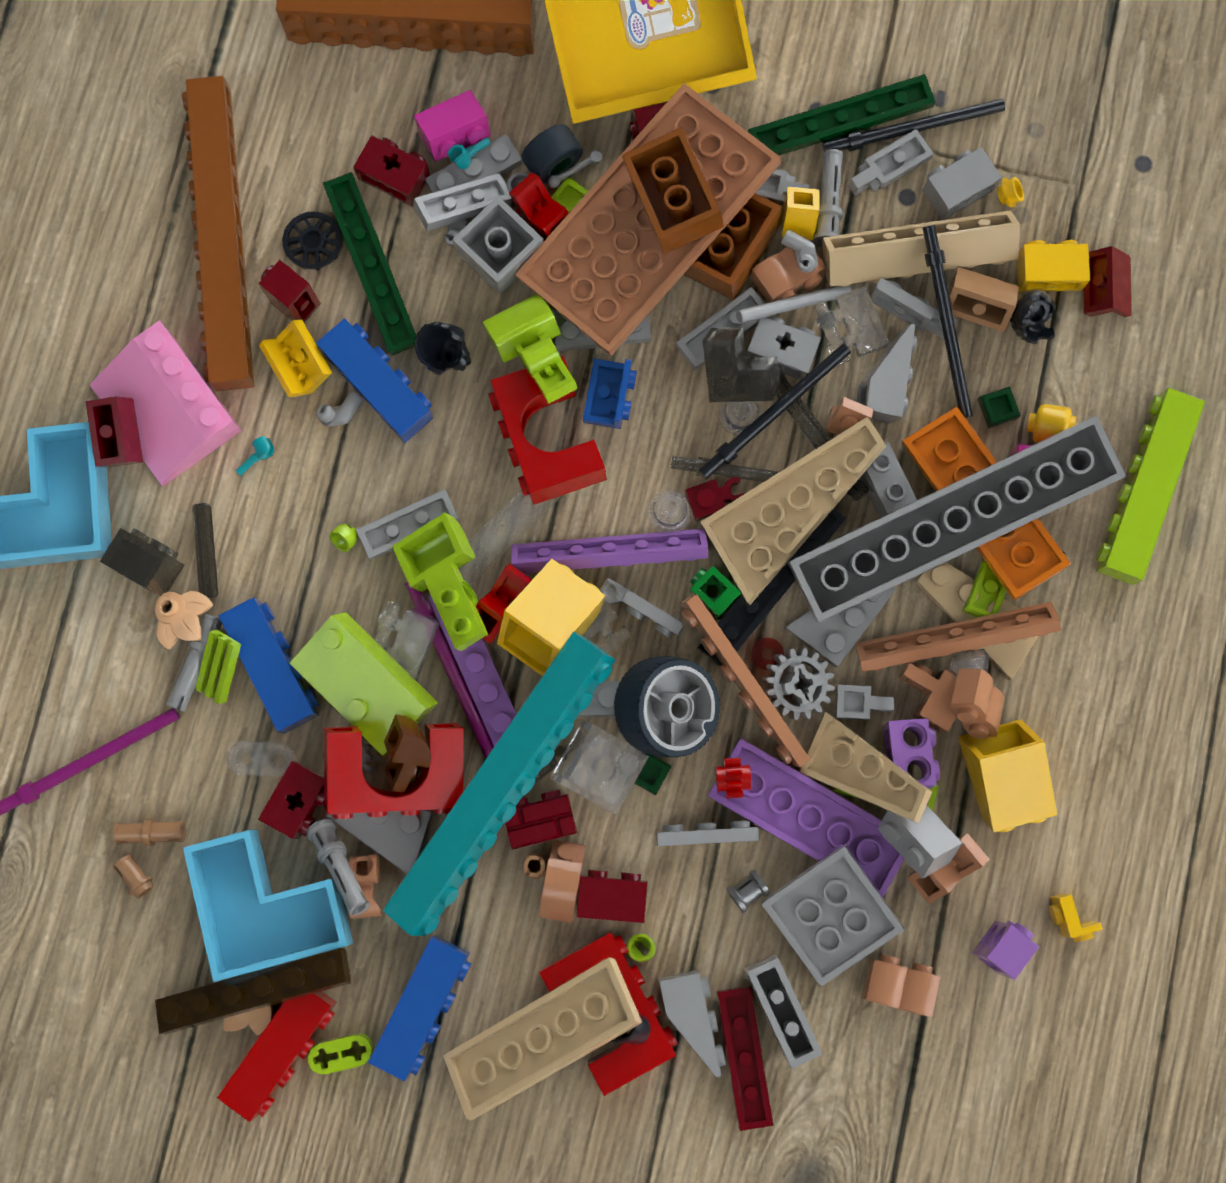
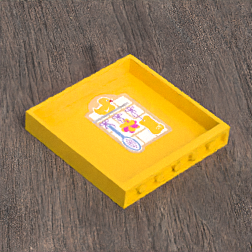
[544,0,757,124]

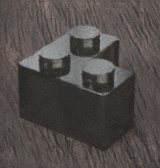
[702,327,780,403]
[99,528,184,596]

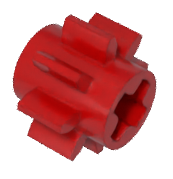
[715,758,752,799]

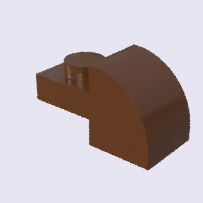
[384,715,431,793]

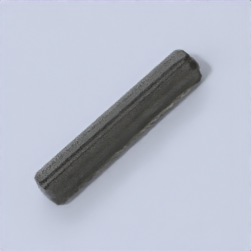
[192,503,218,599]

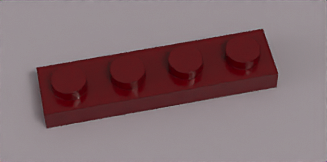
[717,986,774,1131]

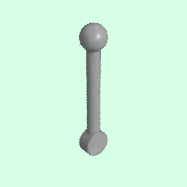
[548,150,602,188]

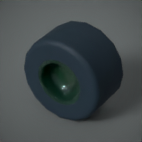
[521,124,583,184]

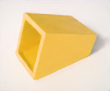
[497,559,605,676]
[958,719,1058,833]

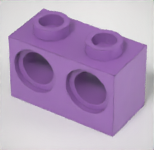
[883,718,940,789]
[972,921,1039,980]

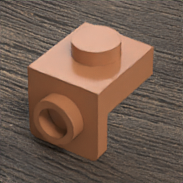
[826,397,873,435]

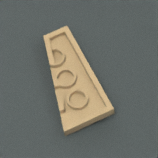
[800,712,932,824]

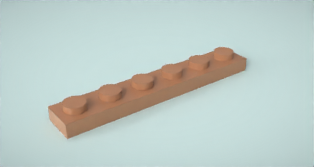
[680,595,811,767]
[856,602,1061,672]

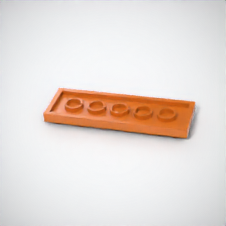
[902,407,1071,601]

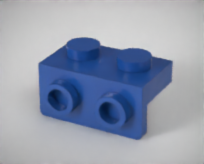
[583,358,637,429]

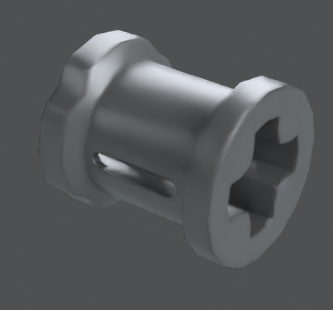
[726,870,771,914]

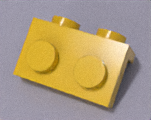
[259,319,332,397]

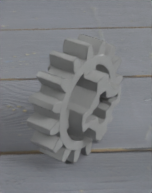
[762,648,835,720]

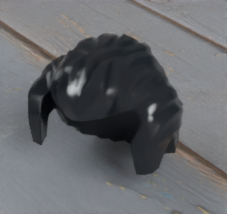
[1010,290,1055,344]
[414,321,472,375]

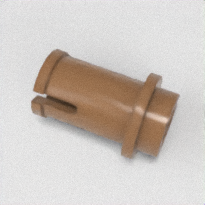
[522,852,548,879]
[112,854,154,899]

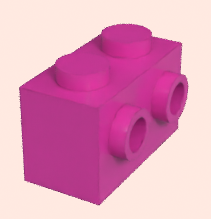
[414,90,491,162]

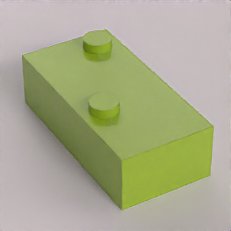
[290,612,438,756]

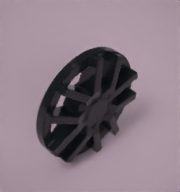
[282,212,343,270]

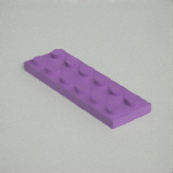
[707,738,904,897]

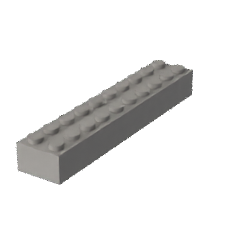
[787,415,1126,622]

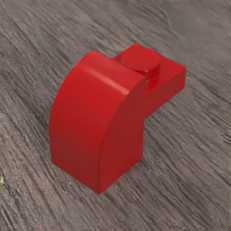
[509,172,569,241]
[476,564,532,644]

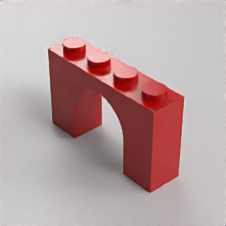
[488,356,607,505]
[324,723,463,819]
[539,931,678,1096]

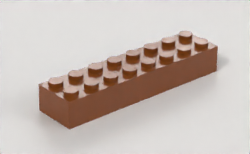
[276,0,536,57]

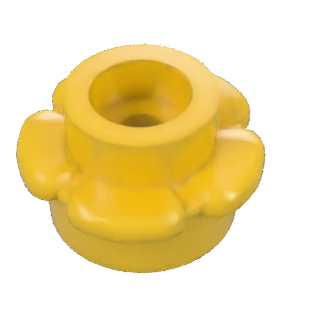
[997,177,1024,208]

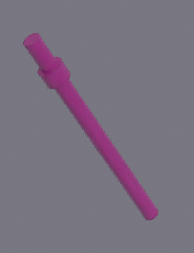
[405,582,494,758]
[0,708,180,815]

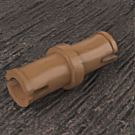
[113,819,186,846]

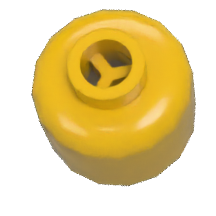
[1027,404,1077,444]

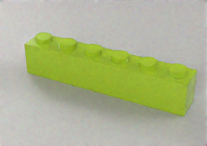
[1096,388,1206,585]

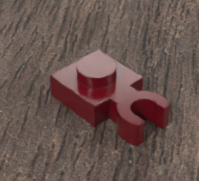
[685,477,745,522]

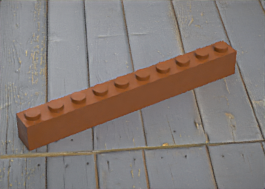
[182,76,255,391]

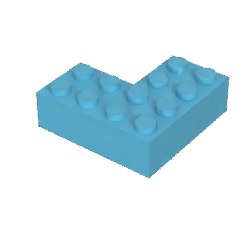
[0,422,113,569]
[183,830,354,982]

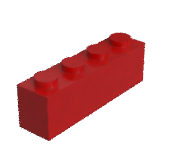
[217,991,337,1122]

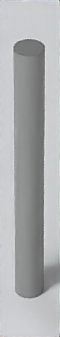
[736,286,852,323]

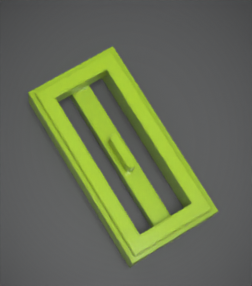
[195,630,241,704]

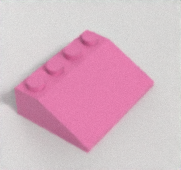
[90,320,242,486]

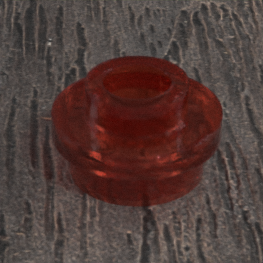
[751,637,784,671]

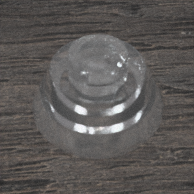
[719,394,762,436]
[648,490,692,532]
[951,648,989,679]

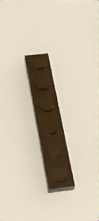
[155,948,351,1035]

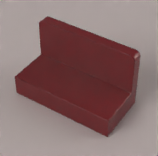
[1083,246,1132,317]

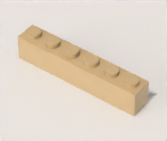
[823,210,1020,287]

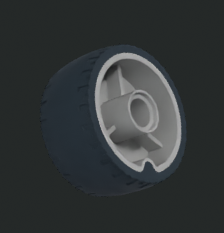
[614,656,720,758]

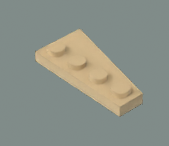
[916,562,1039,681]

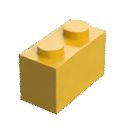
[1017,240,1090,291]

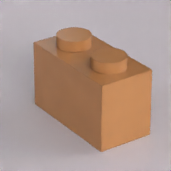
[948,266,1019,332]

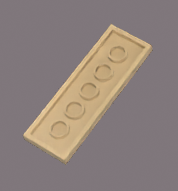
[443,958,642,1120]

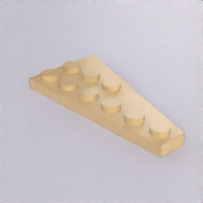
[701,417,887,605]

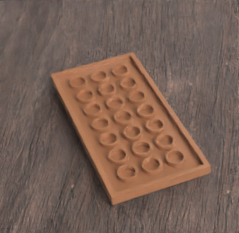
[515,84,782,356]

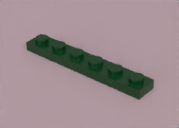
[748,74,936,156]
[323,172,417,356]

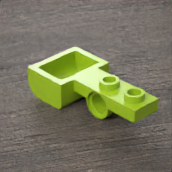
[482,294,578,403]
[392,512,488,651]

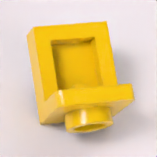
[1049,893,1103,942]

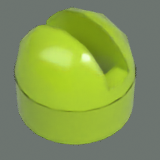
[329,523,359,552]
[627,934,656,963]

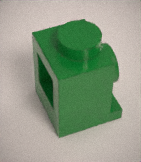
[690,566,741,620]

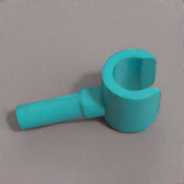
[448,138,491,169]
[235,436,274,476]

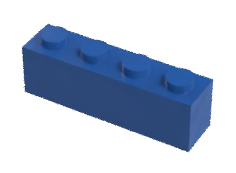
[316,318,433,443]
[218,597,320,734]
[368,935,472,1082]

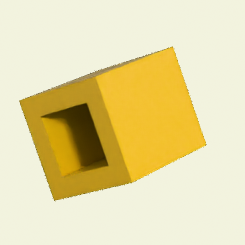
[782,187,819,240]

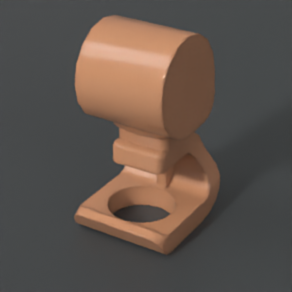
[349,854,385,919]

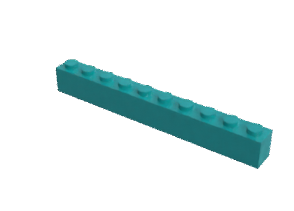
[382,632,616,936]

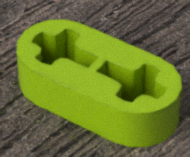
[308,1033,374,1074]

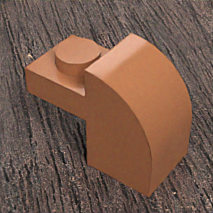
[898,663,957,734]
[907,833,989,904]
[539,840,586,923]

